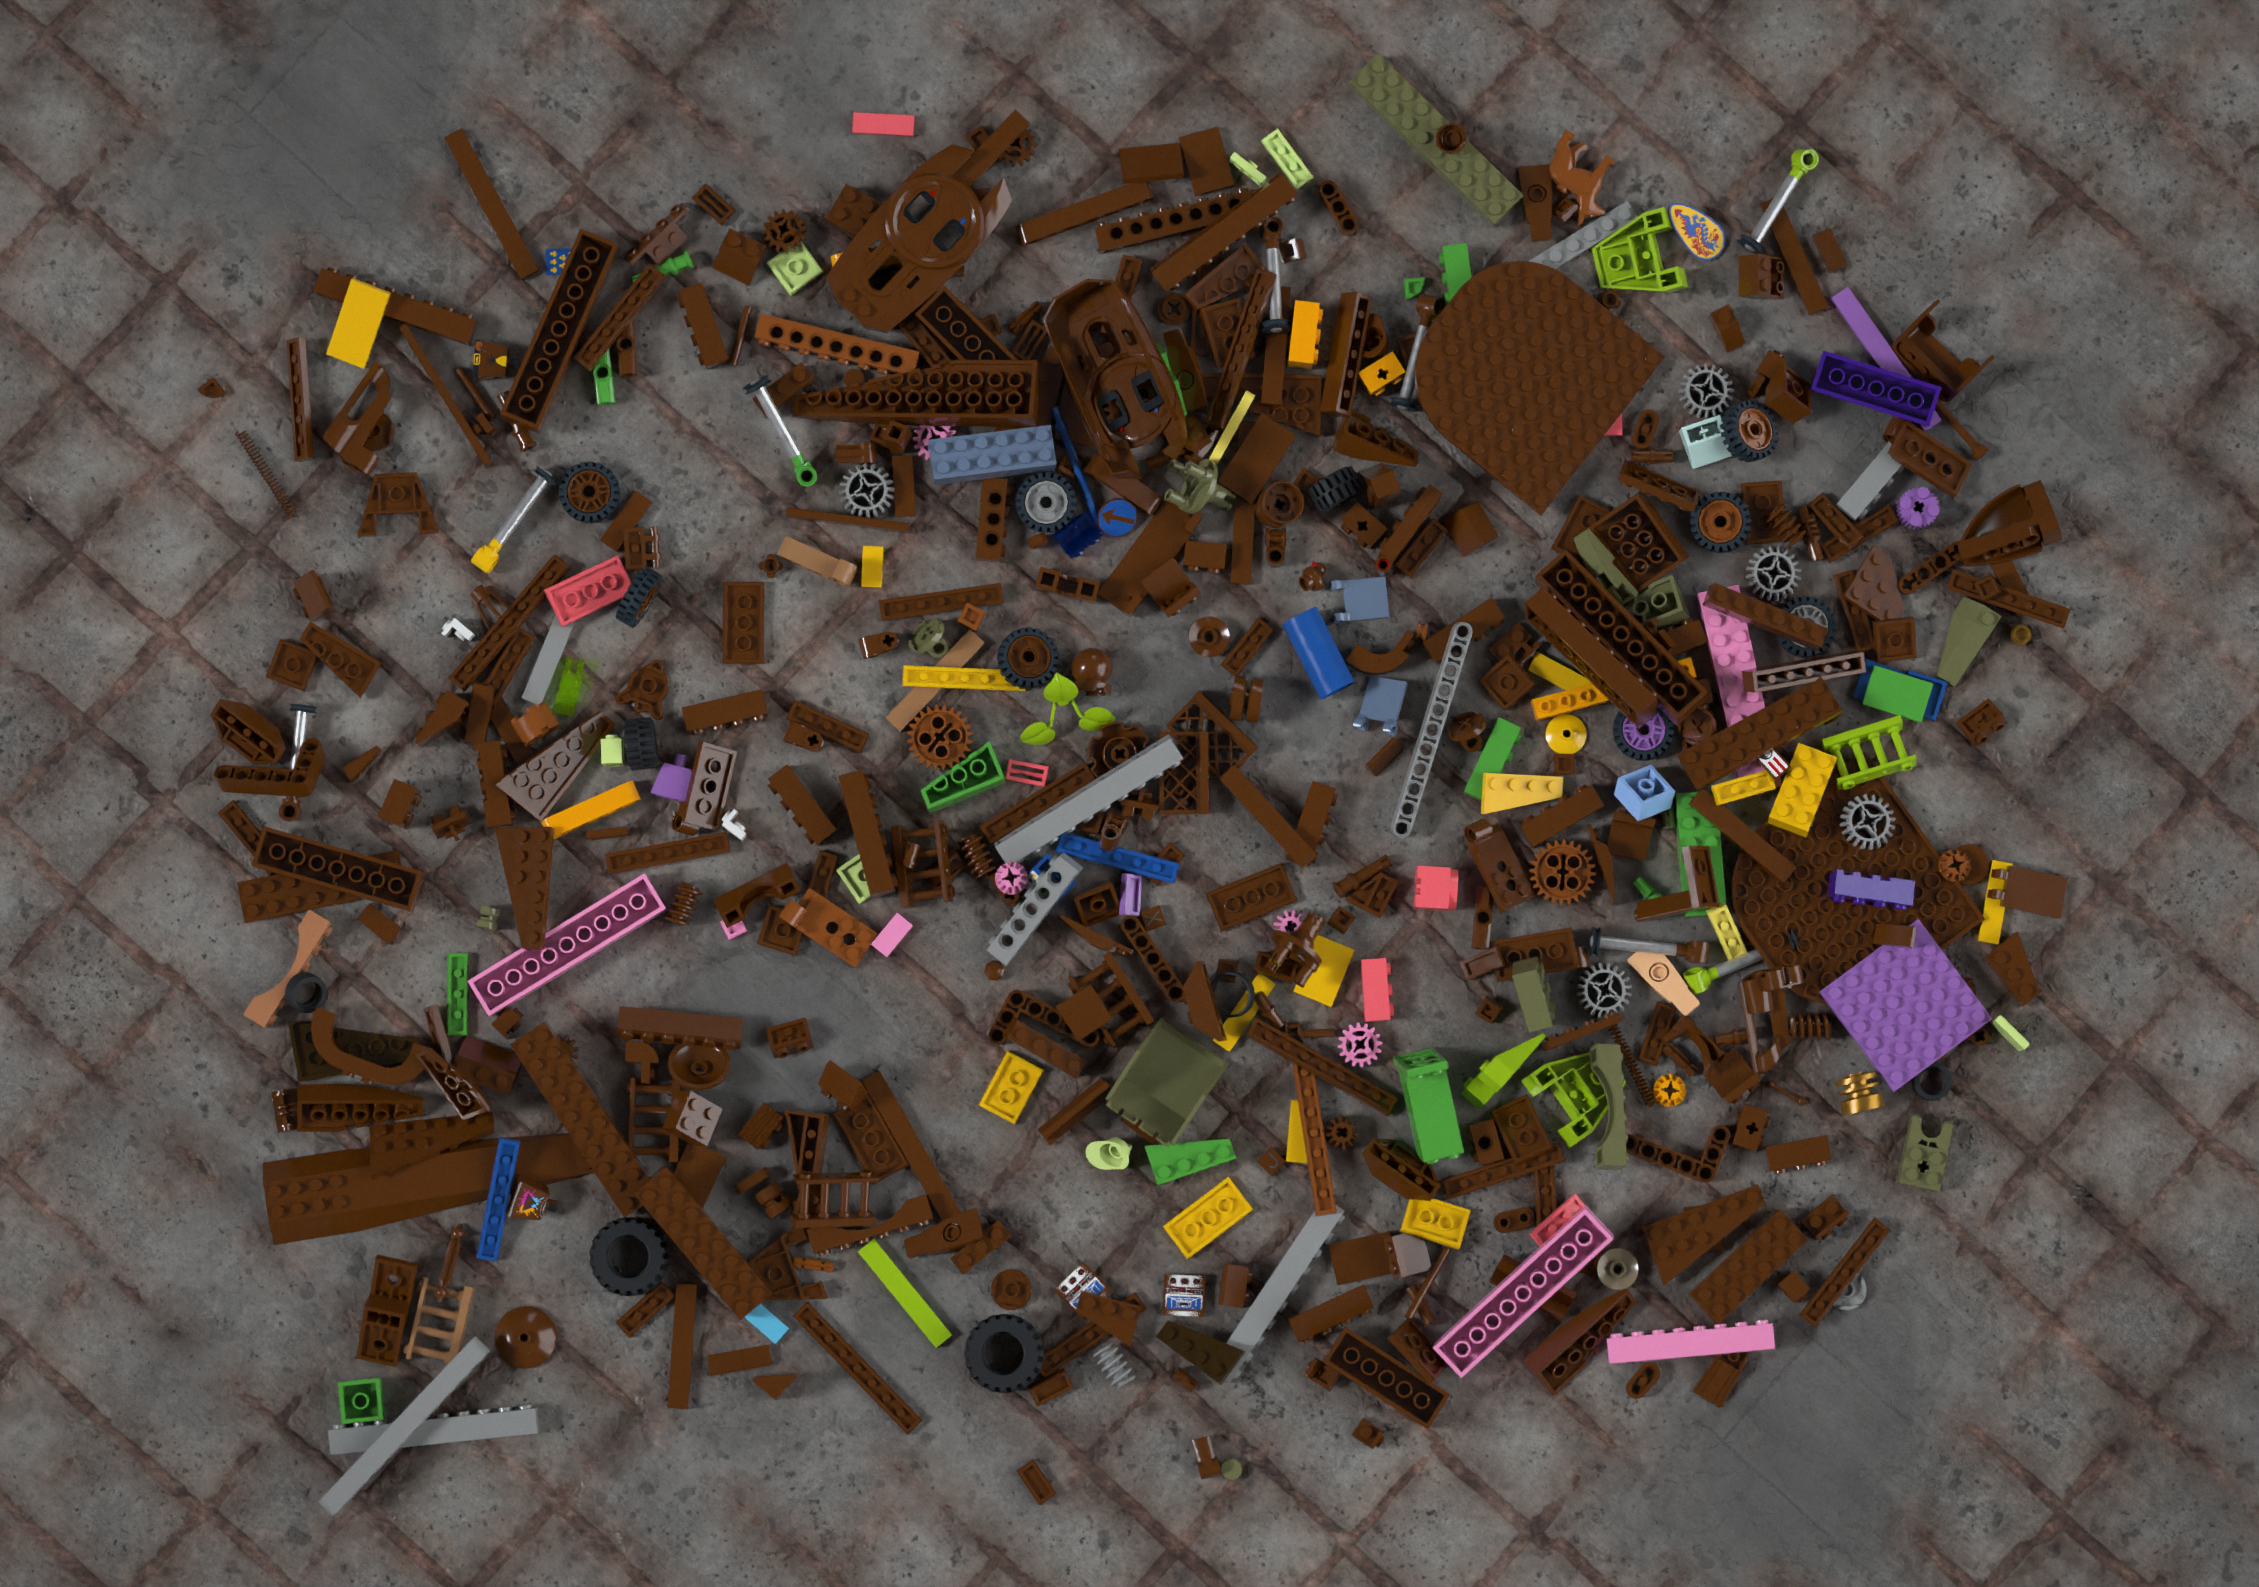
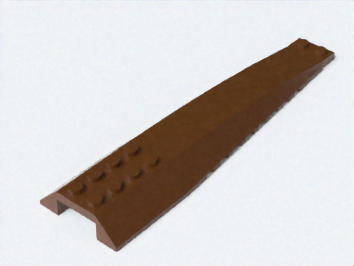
[263,1133,594,1245]

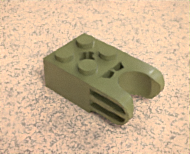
[1896,1113,1953,1192]

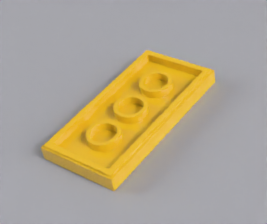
[326,278,391,369]
[1162,1176,1253,1259]

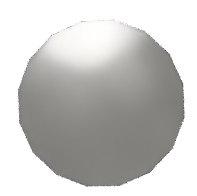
[1833,1273,1867,1310]

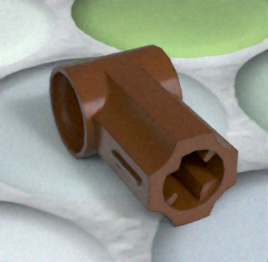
[836,442,876,465]
[1192,1436,1221,1480]

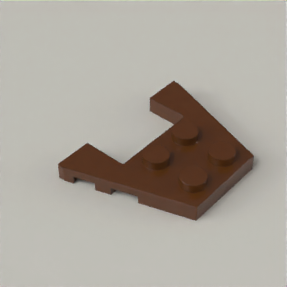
[358,472,439,537]
[749,1227,828,1301]

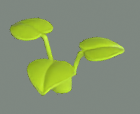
[1020,673,1115,745]

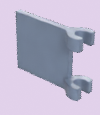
[1329,577,1390,623]
[1354,676,1408,737]

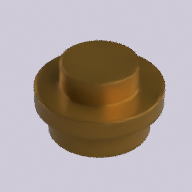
[2010,624,2031,645]

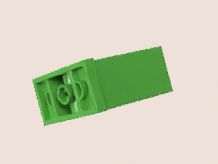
[1393,1047,1464,1164]

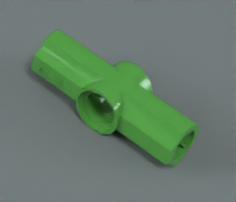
[593,349,615,405]

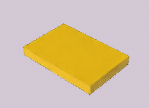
[1293,935,1354,1007]
[979,1051,1044,1125]
[1400,1198,1471,1250]

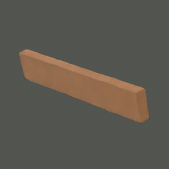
[885,629,985,732]

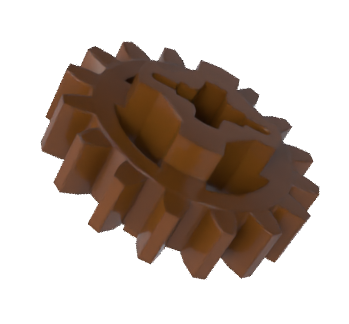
[997,129,1037,167]
[762,209,807,254]

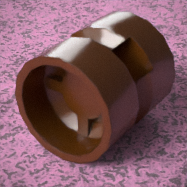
[755,1181,792,1220]

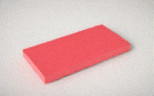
[544,555,632,627]

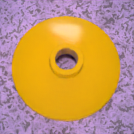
[1546,714,1587,754]

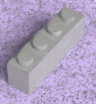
[1835,442,1905,522]

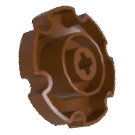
[1087,722,1149,778]

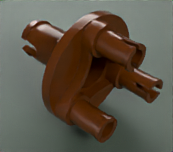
[1264,912,1325,987]

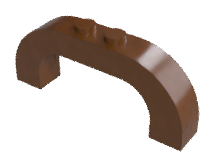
[311,1007,435,1086]

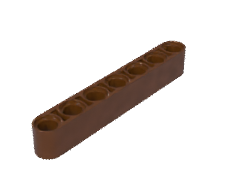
[1015,182,1154,246]

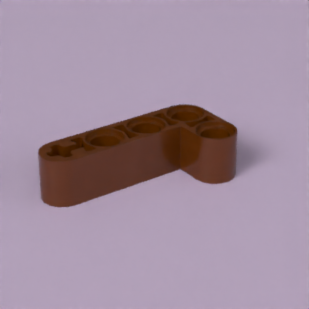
[1083,454,1163,516]

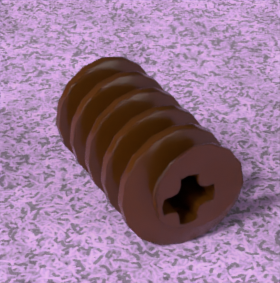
[1763,503,1806,549]
[957,833,997,879]
[664,881,703,926]
[1788,1013,1832,1041]

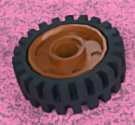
[1720,400,1779,463]
[1690,492,1752,553]

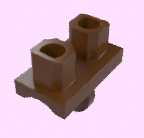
[1121,786,1159,820]
[431,805,471,841]

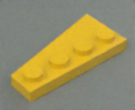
[1481,773,1563,814]

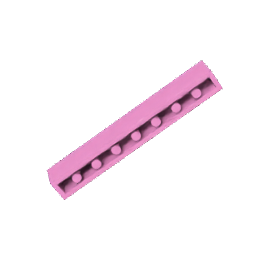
[1607,1320,1775,1364]

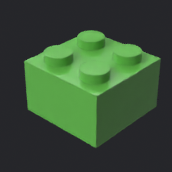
[338,1378,386,1424]

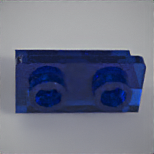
[1053,511,1103,559]

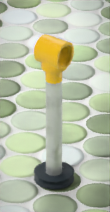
[471,465,559,574]

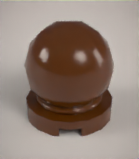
[1071,647,1112,696]

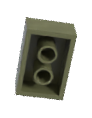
[1512,957,1556,1032]

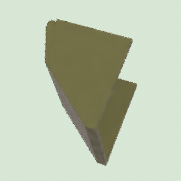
[1105,1018,1229,1147]

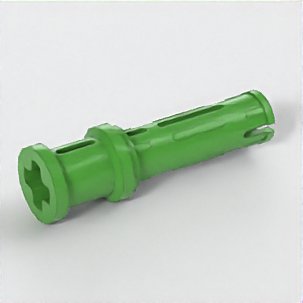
[632,251,694,282]

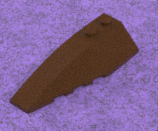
[297,1084,423,1132]
[1523,1288,1636,1396]

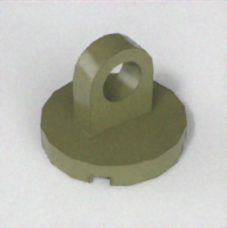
[908,618,949,658]

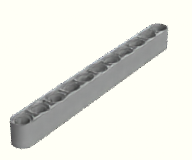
[1391,622,1473,838]
[318,1336,490,1517]

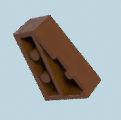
[1982,931,2040,1007]
[784,1110,829,1174]

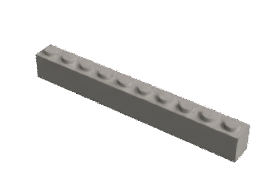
[994,734,1183,864]
[1225,1205,1345,1383]
[328,1405,539,1455]

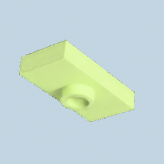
[1230,152,1266,186]

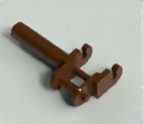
[1282,1021,1334,1043]

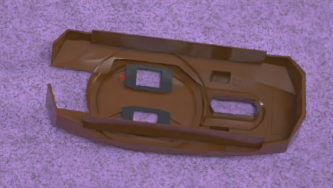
[827,144,1012,334]
[1043,278,1187,479]

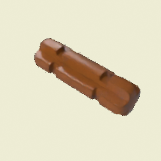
[793,1256,834,1273]

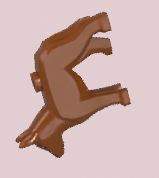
[1549,130,1615,227]

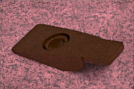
[1518,164,1552,242]
[1163,328,1208,411]
[1587,824,1615,906]
[1057,915,1134,957]
[904,1208,983,1259]
[1693,1352,1749,1408]

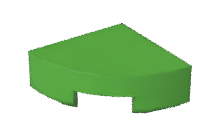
[1404,277,1425,300]

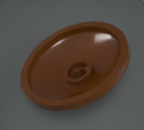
[668,1044,730,1090]
[494,1306,557,1369]

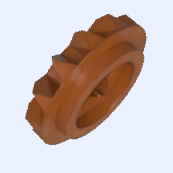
[1938,849,1971,882]

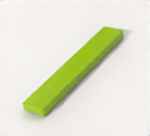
[858,1239,952,1348]

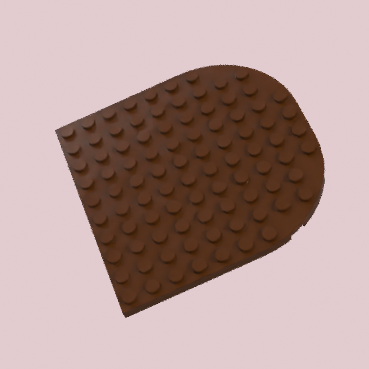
[1414,261,1665,516]
[1731,752,1985,1005]

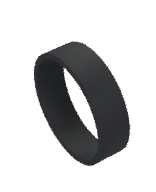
[1211,972,1255,1018]

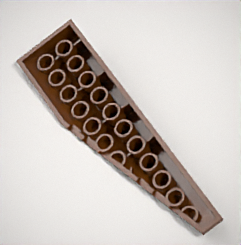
[792,360,1039,427]

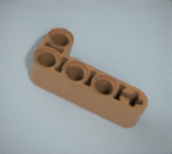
[776,536,857,588]

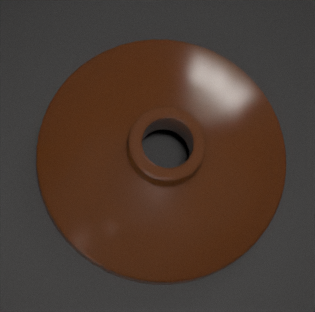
[1189,616,1230,657]

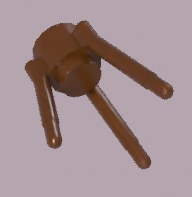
[470,585,510,631]

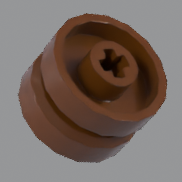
[1229,675,1264,724]

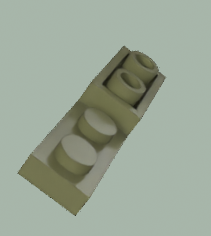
[1573,528,1639,605]

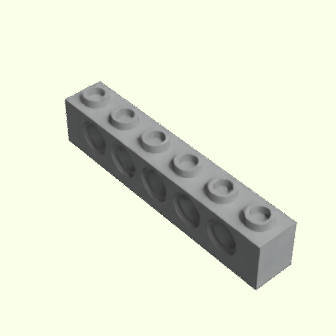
[987,853,1083,966]

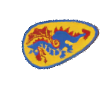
[1668,203,1726,261]

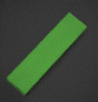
[447,953,469,1036]

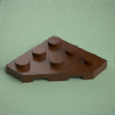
[1842,545,1905,621]

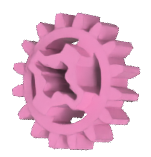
[913,426,956,461]
[1337,1023,1382,1068]

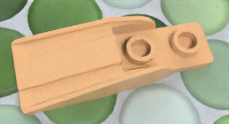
[1627,940,1700,1016]

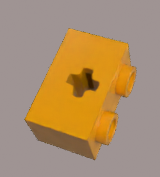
[1358,351,1406,396]

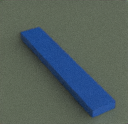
[1056,832,1180,884]
[476,1137,520,1262]

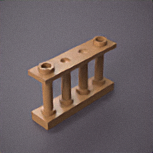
[404,1277,475,1365]

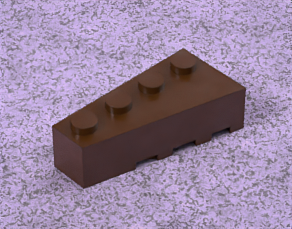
[1358,463,1401,509]

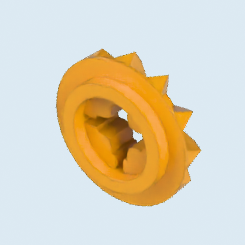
[1653,1074,1686,1107]

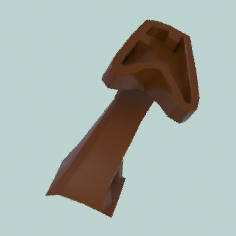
[1662,1015,1727,1078]

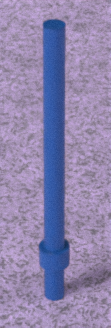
[1051,406,1098,524]

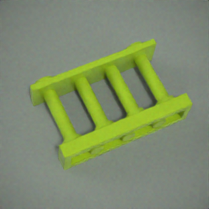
[1822,715,1917,790]

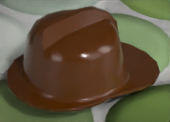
[1362,313,1389,359]

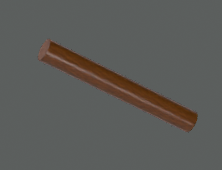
[729,305,752,366]
[455,367,496,421]

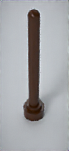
[1935,399,1989,461]

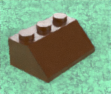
[453,1036,522,1096]

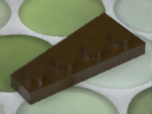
[1156,1320,1245,1385]

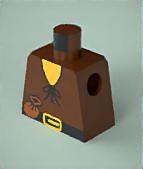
[472,340,520,381]

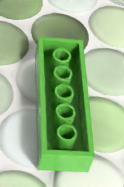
[1674,791,1726,918]

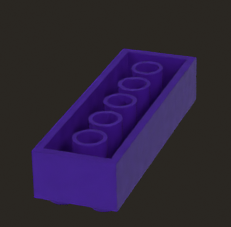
[1811,351,1942,427]

